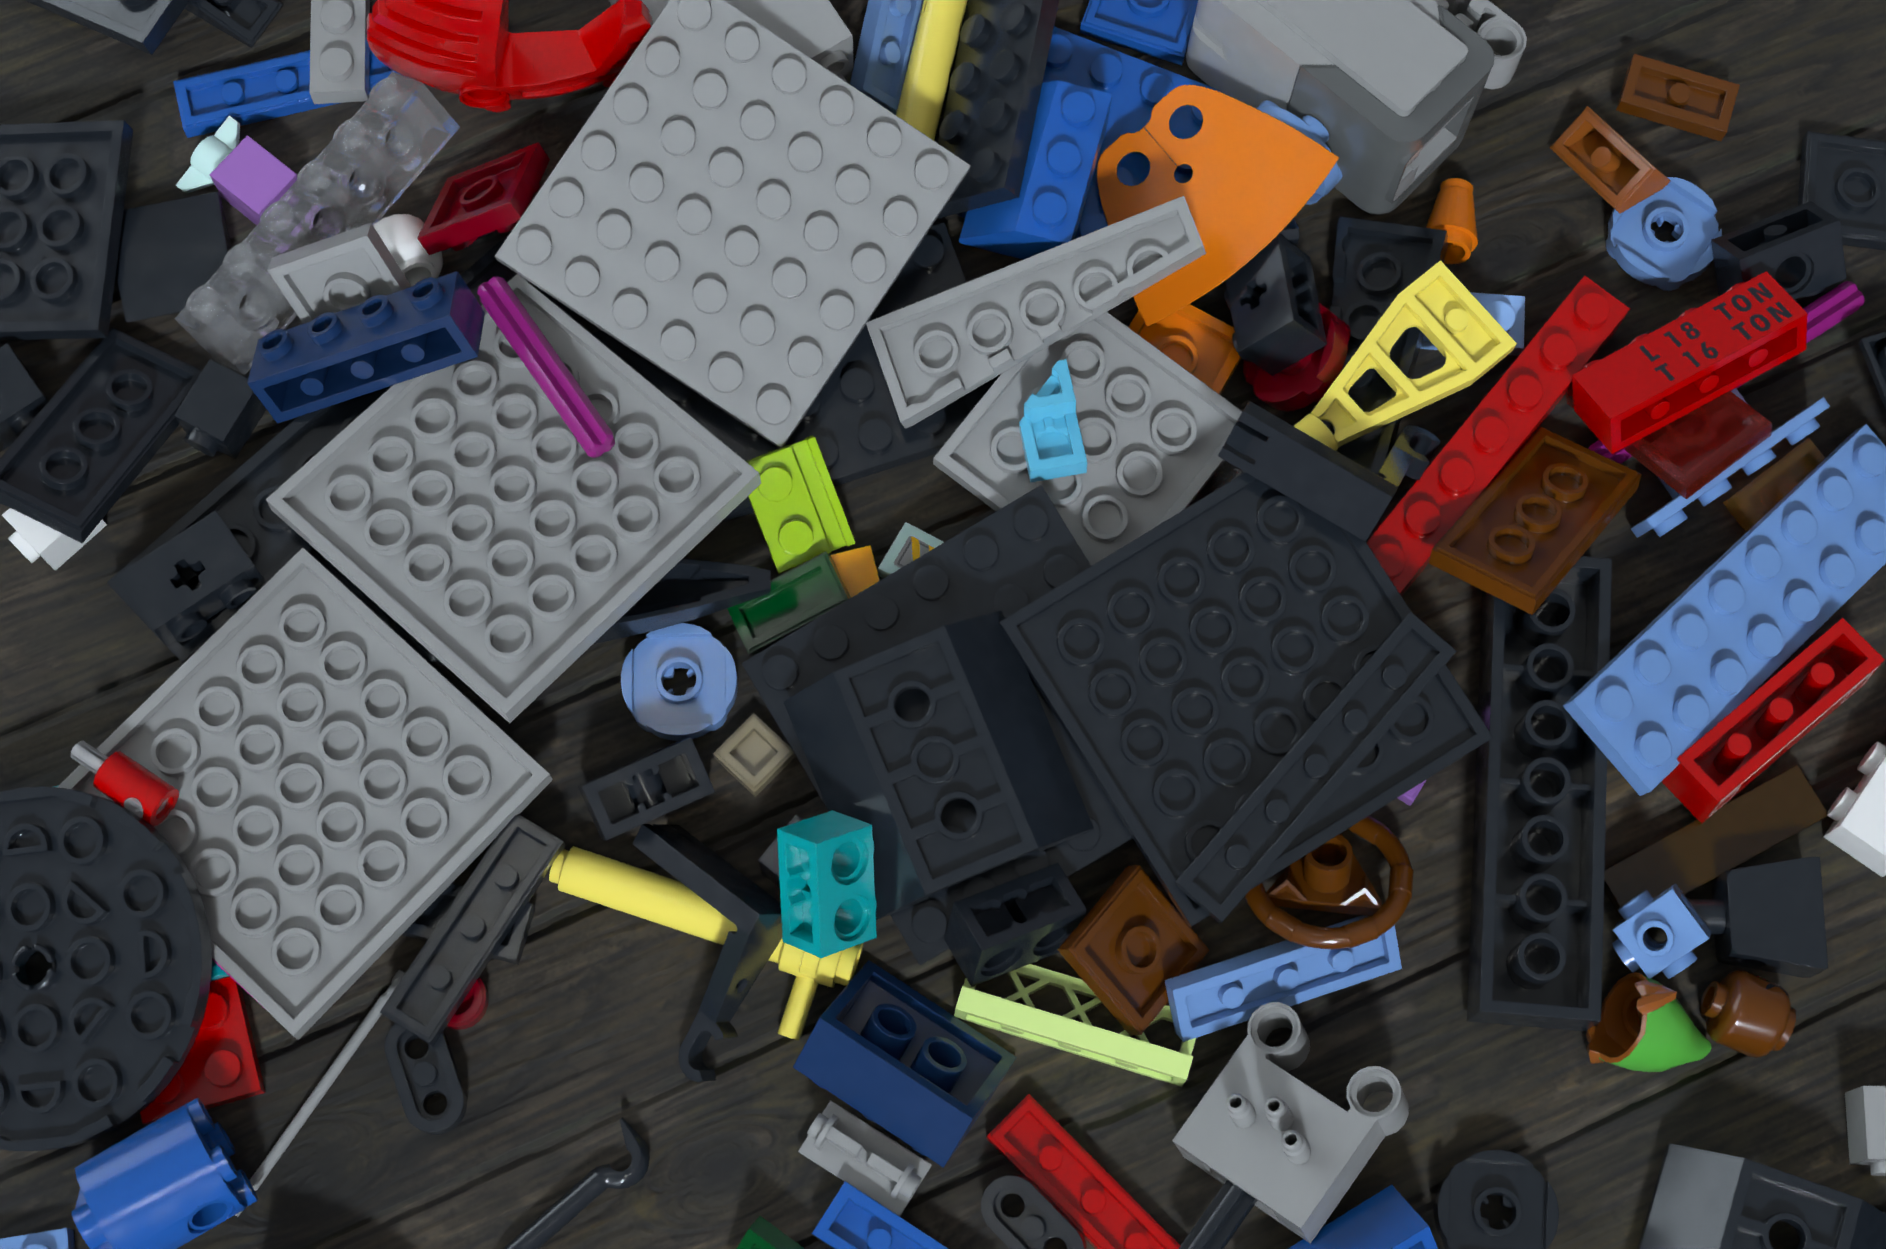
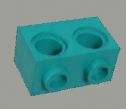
[777,810,877,958]

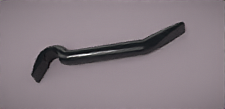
[503,1117,650,1249]

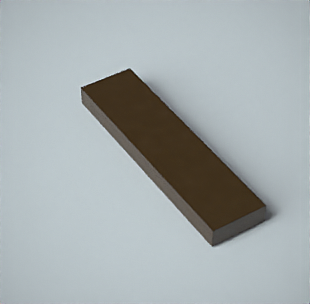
[1604,765,1828,919]

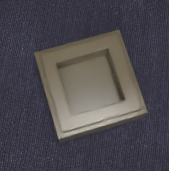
[713,713,796,797]

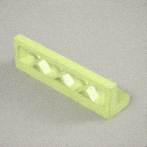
[954,964,1196,1087]

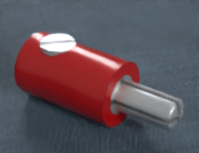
[71,741,179,826]

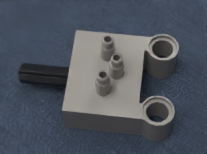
[1172,1002,1409,1249]

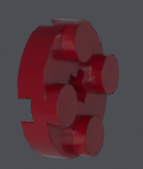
[1243,303,1351,411]

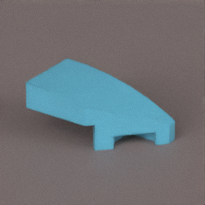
[1019,359,1087,483]

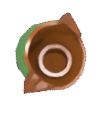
[1586,972,1712,1072]

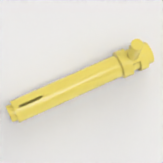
[896,0,968,141]
[549,846,863,1041]

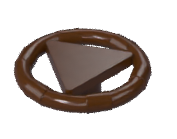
[1245,815,1414,949]

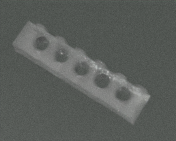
[175,71,460,375]

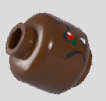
[1700,970,1796,1058]

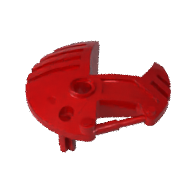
[367,0,653,112]

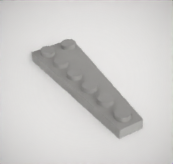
[866,196,1206,428]

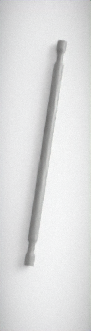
[235,969,405,1217]

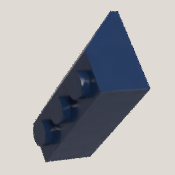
[793,960,1017,1168]

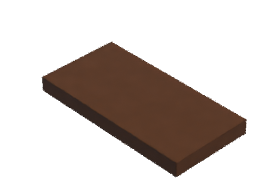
[1429,427,1642,615]

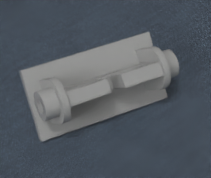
[798,1100,932,1217]

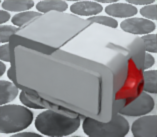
[1186,0,1527,215]

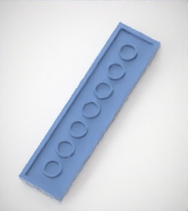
[1563,424,1886,796]

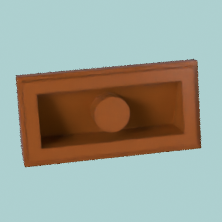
[1550,106,1671,214]

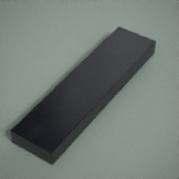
[380,814,565,1046]

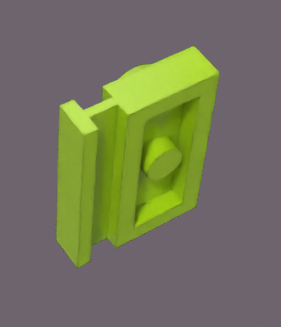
[746,435,855,573]

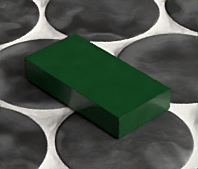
[727,551,851,657]

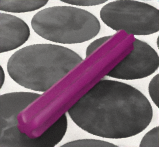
[477,276,615,458]

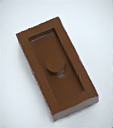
[1616,54,1740,142]

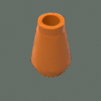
[1426,178,1478,264]

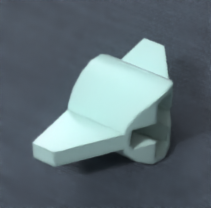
[176,116,240,194]

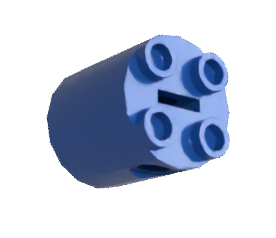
[71,1097,258,1249]

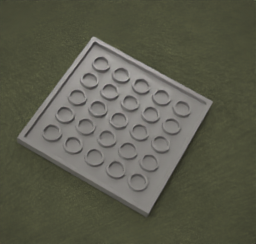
[495,0,971,448]
[266,274,761,723]
[57,548,553,1040]

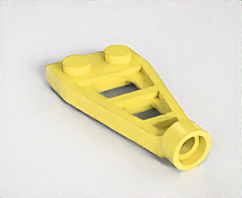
[1294,260,1517,451]

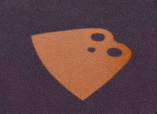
[1097,85,1339,327]

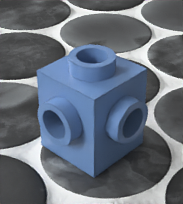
[1612,883,1711,979]

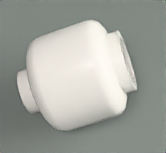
[373,214,443,286]

